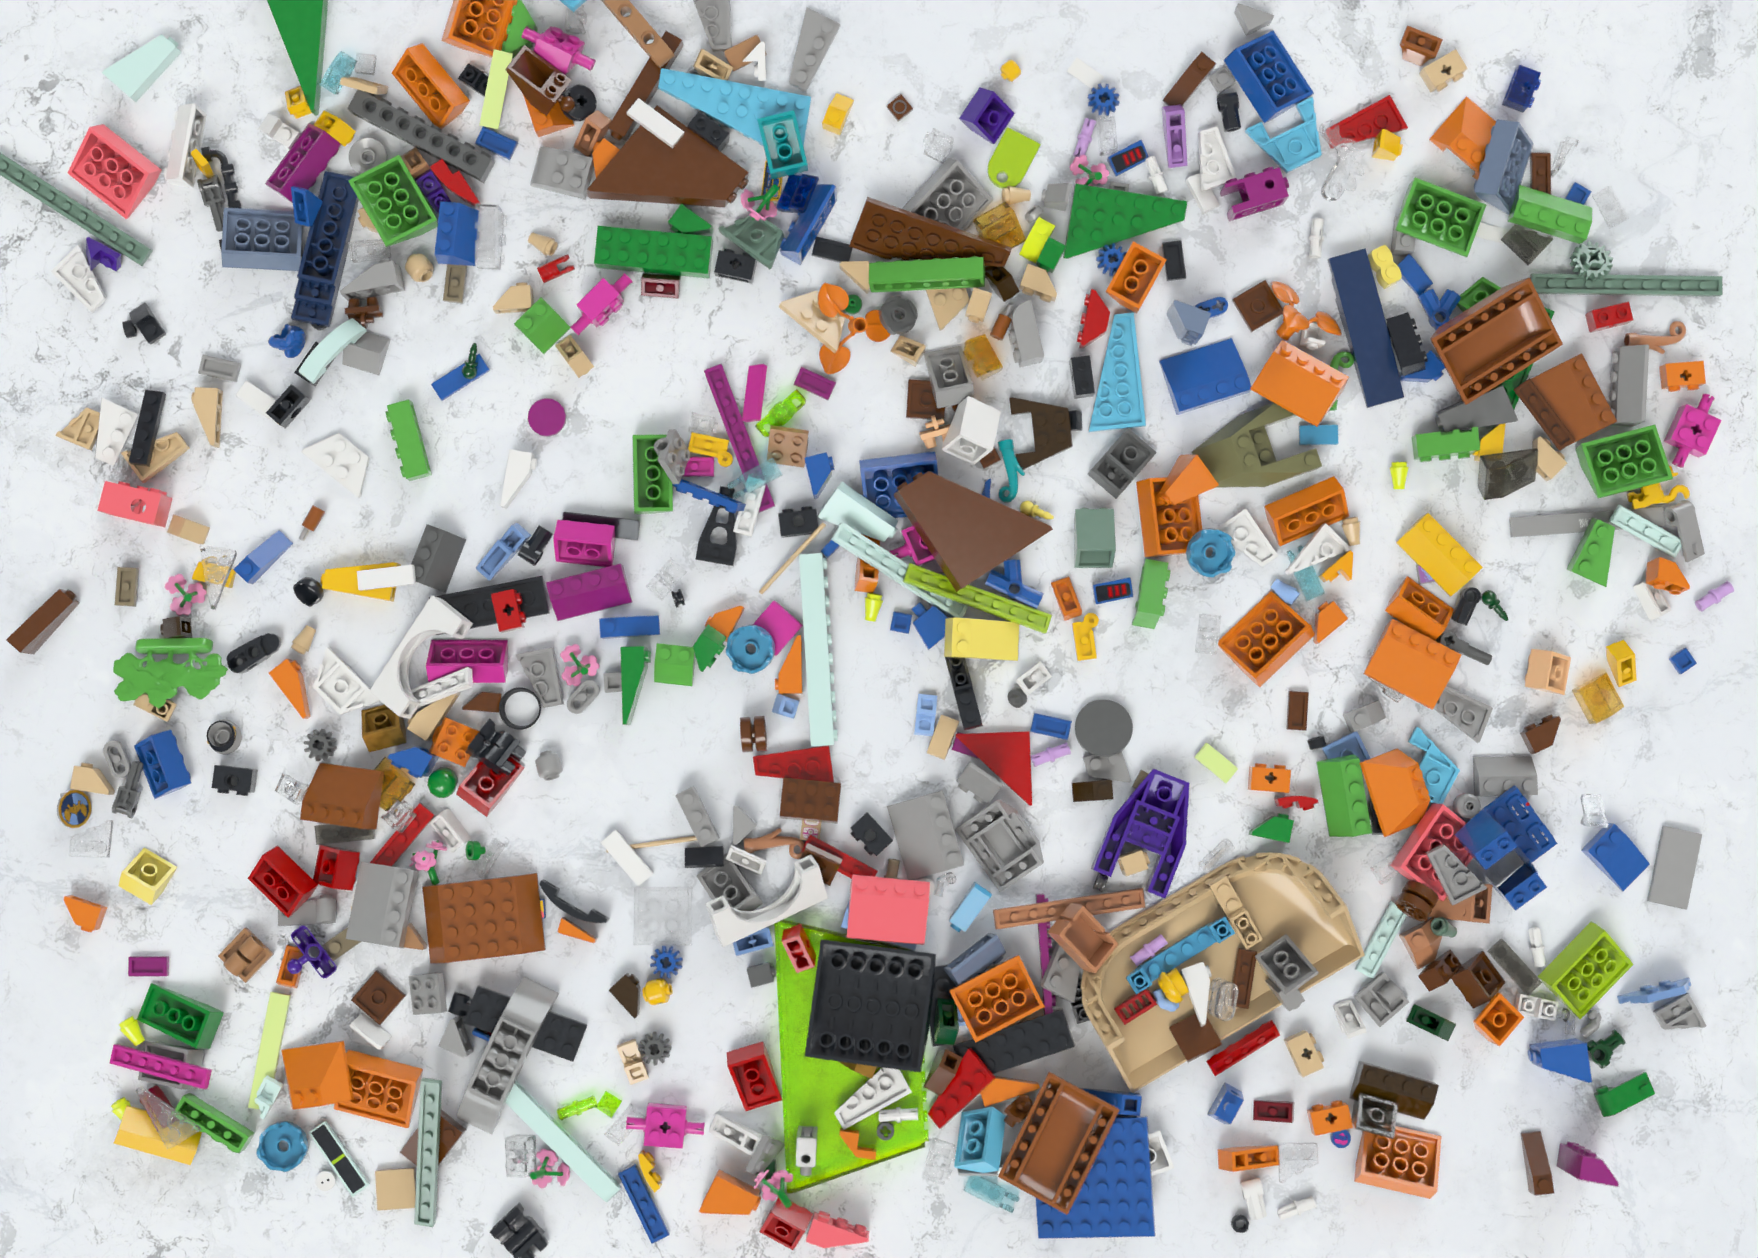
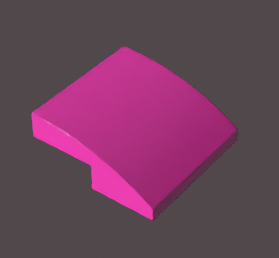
[753,600,803,656]

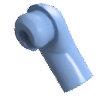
[1153,988,1180,1012]

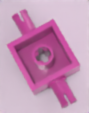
[522,26,596,75]
[570,273,633,335]
[1663,394,1722,468]
[889,526,935,566]
[626,1103,705,1149]

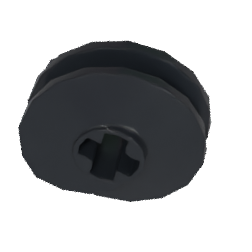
[561,84,597,121]

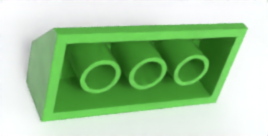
[1507,185,1592,244]
[632,435,673,514]
[1316,754,1372,837]

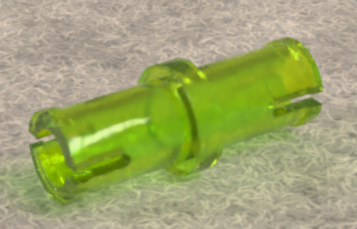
[557,1095,598,1121]

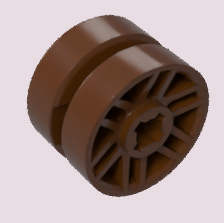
[740,716,767,752]
[1395,881,1439,921]

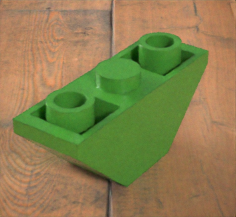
[502,0,538,59]

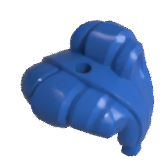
[268,324,306,358]

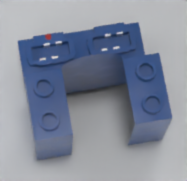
[1454,785,1558,911]

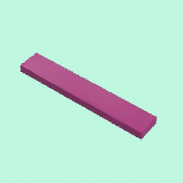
[110,1044,212,1089]

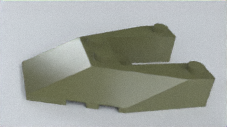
[1192,402,1322,488]

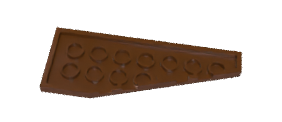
[849,197,1012,267]

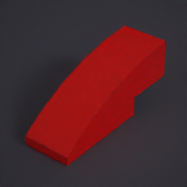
[430,159,482,208]

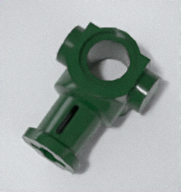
[1587,1030,1626,1069]

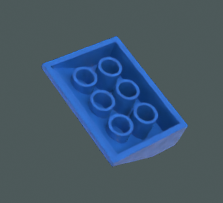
[1224,31,1314,123]
[780,184,837,265]
[1159,338,1251,415]
[859,452,938,518]

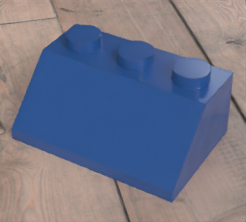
[434,202,482,266]
[134,730,192,799]

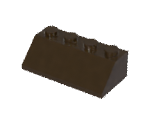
[1349,1061,1439,1120]

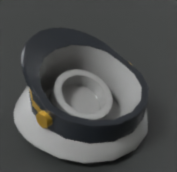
[206,720,242,755]

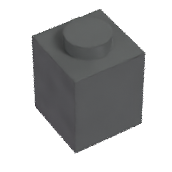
[746,961,777,988]

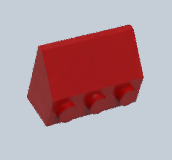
[248,845,318,918]

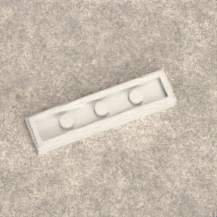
[411,667,473,708]

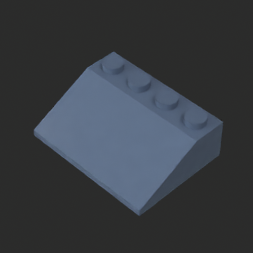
[1474,119,1534,215]
[221,208,302,271]

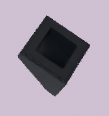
[1069,410,1082,431]

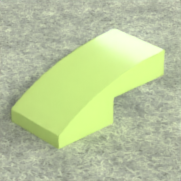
[1194,743,1238,783]

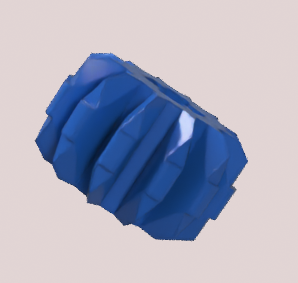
[1088,84,1120,116]
[1096,243,1127,277]
[650,945,683,979]

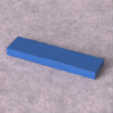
[618,1164,670,1244]

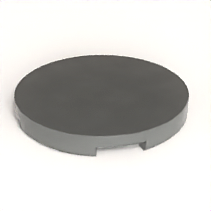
[1075,699,1133,757]

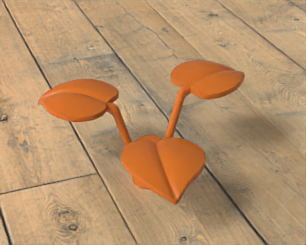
[1271,282,1342,340]
[818,283,891,374]

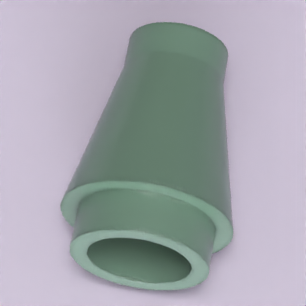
[1431,917,1457,938]

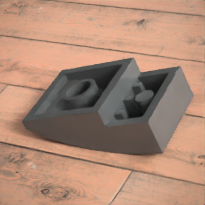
[1087,428,1157,499]

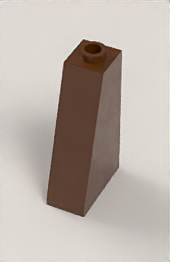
[6,589,80,655]

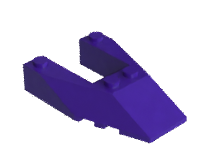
[1091,769,1190,898]

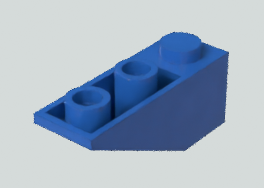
[1081,1088,1142,1116]

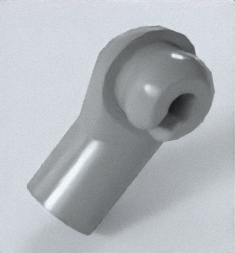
[1580,1009,1602,1038]

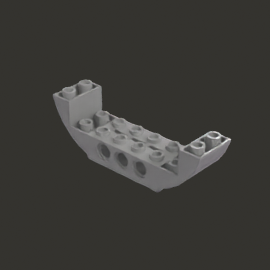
[457,977,559,1135]

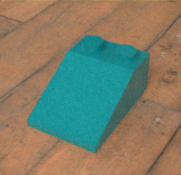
[757,110,808,180]

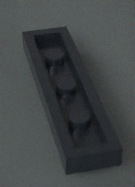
[129,390,166,467]

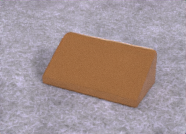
[724,35,767,72]

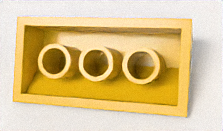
[1396,513,1483,596]

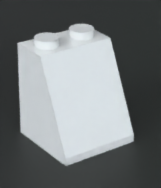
[941,396,1001,465]

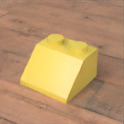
[118,848,177,905]

